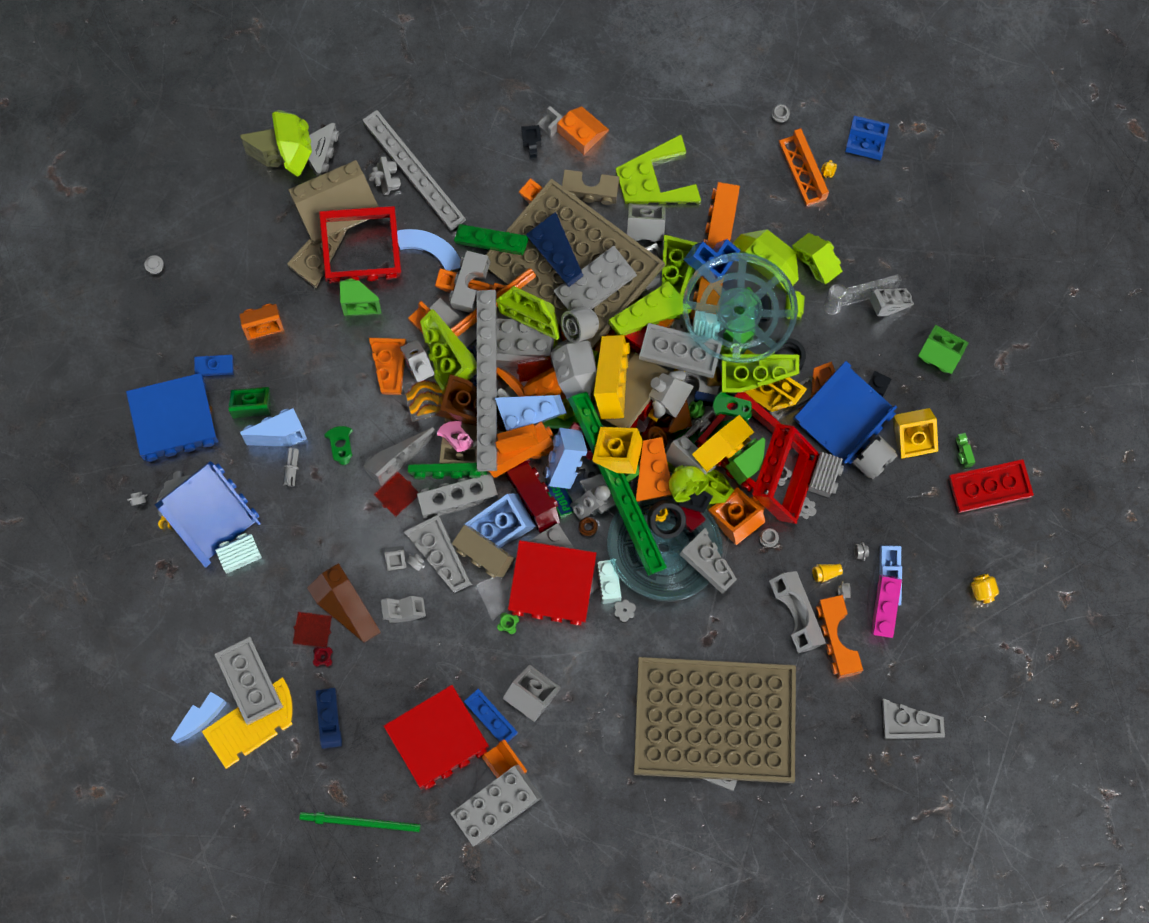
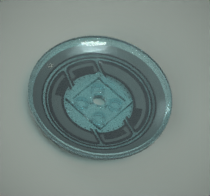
[607,495,723,601]

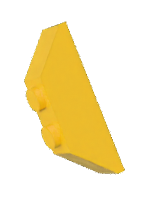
[744,349,807,412]

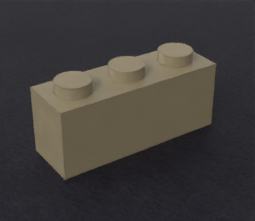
[452,525,516,578]

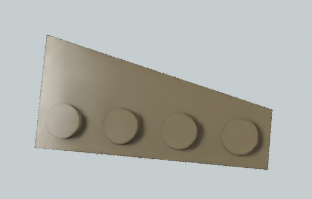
[287,229,348,288]

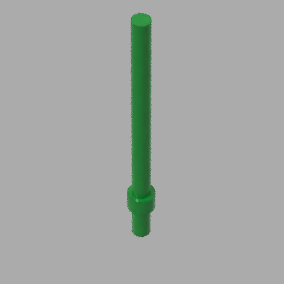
[299,811,421,832]

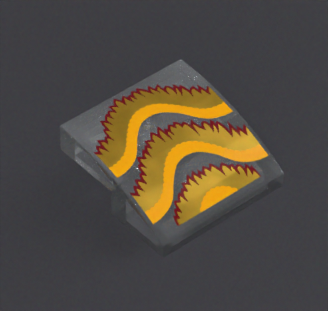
[402,377,442,422]

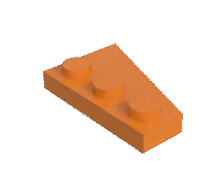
[369,338,407,395]
[636,437,671,502]

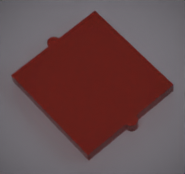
[516,356,553,382]
[374,472,419,517]
[293,612,332,648]

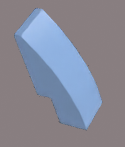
[879,545,902,605]
[171,692,227,743]

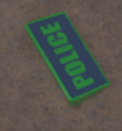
[545,482,574,519]

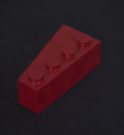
[505,459,560,534]

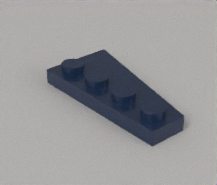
[526,212,584,287]

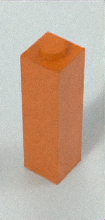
[489,422,554,478]

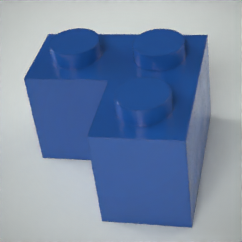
[684,239,741,284]

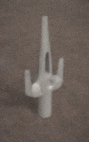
[684,409,715,438]

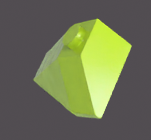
[721,354,799,393]

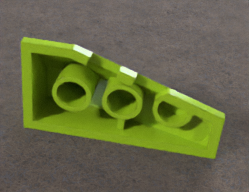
[420,309,477,392]

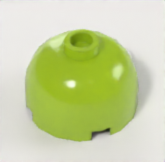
[669,465,709,502]

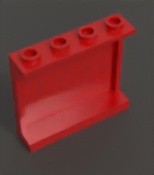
[508,540,597,626]
[384,685,489,790]

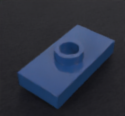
[194,355,234,376]

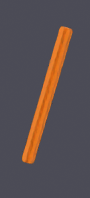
[450,268,536,337]

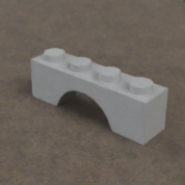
[769,571,826,653]

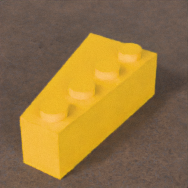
[594,335,630,419]

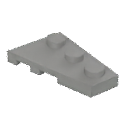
[679,528,737,594]
[882,699,945,739]

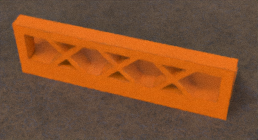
[779,128,829,206]

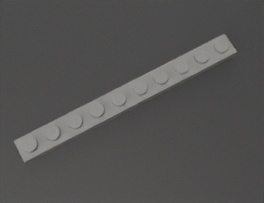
[477,290,497,472]

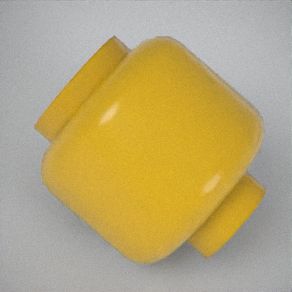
[971,573,999,604]

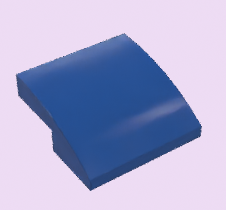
[845,116,889,160]

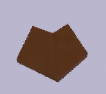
[646,400,692,433]

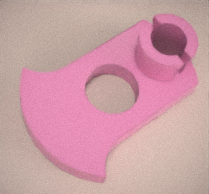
[437,421,473,452]

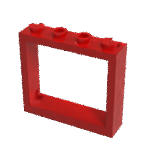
[319,206,401,284]
[695,392,792,493]
[752,423,820,524]

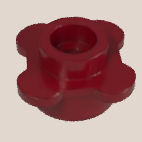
[313,647,333,667]

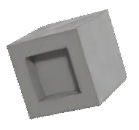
[537,106,563,138]

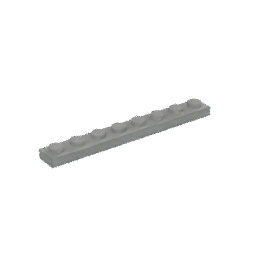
[362,110,466,231]

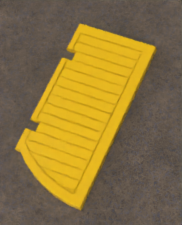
[202,677,293,769]

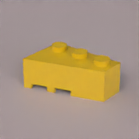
[692,415,754,472]

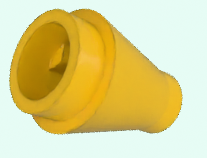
[812,563,843,583]

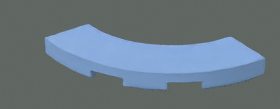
[397,229,461,272]

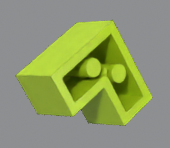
[792,233,843,284]

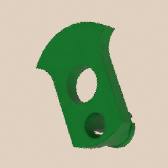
[713,392,752,420]
[324,426,353,465]

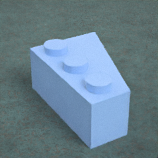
[495,395,566,431]
[544,428,587,489]

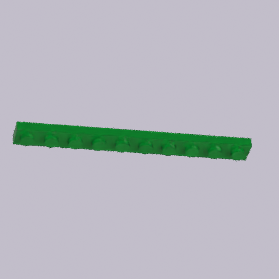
[568,392,667,576]

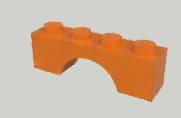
[816,595,863,679]

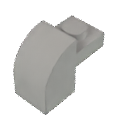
[381,596,426,623]

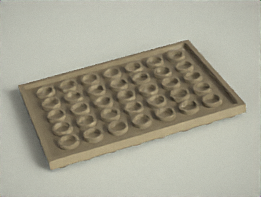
[486,178,665,350]
[634,657,796,783]

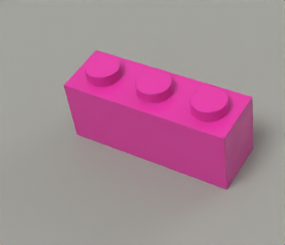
[871,575,902,638]

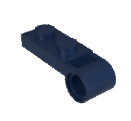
[316,688,342,749]

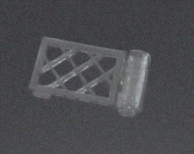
[824,274,902,315]

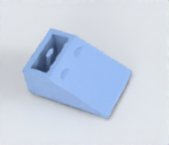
[240,408,307,447]

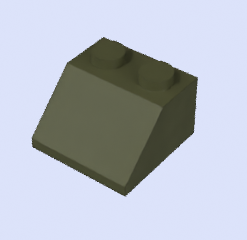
[240,129,285,167]

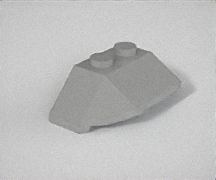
[550,339,597,403]

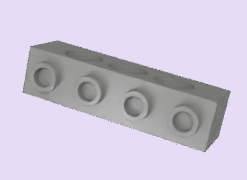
[417,473,498,520]

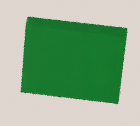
[228,387,271,419]

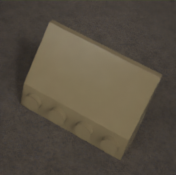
[288,160,378,244]
[591,351,670,428]

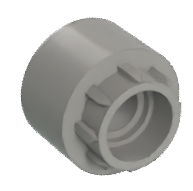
[561,306,599,343]

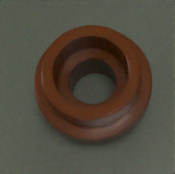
[578,517,598,536]

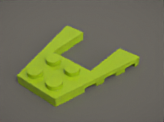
[615,135,701,204]

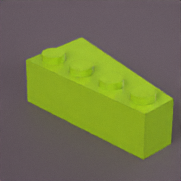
[661,235,698,319]

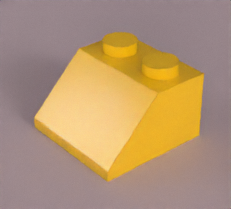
[893,408,938,459]
[592,427,643,474]

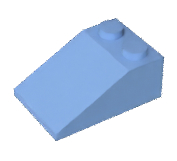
[464,494,536,548]

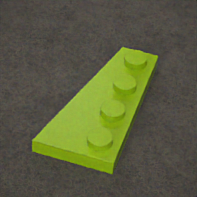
[608,281,692,336]

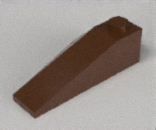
[435,374,506,432]
[307,563,381,643]

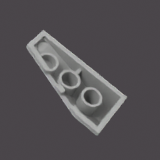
[364,427,436,486]

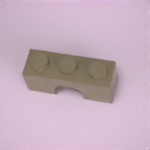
[562,169,619,205]

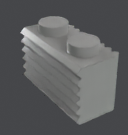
[808,452,844,498]

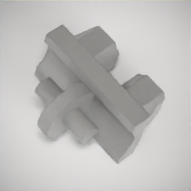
[368,157,401,195]

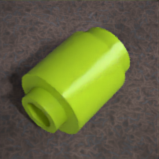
[785,291,805,320]

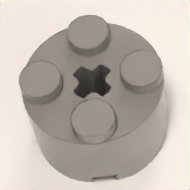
[852,435,898,479]

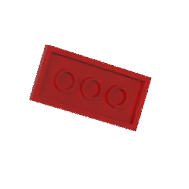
[948,459,1034,513]

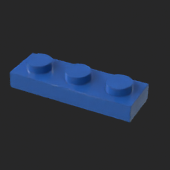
[464,689,518,743]

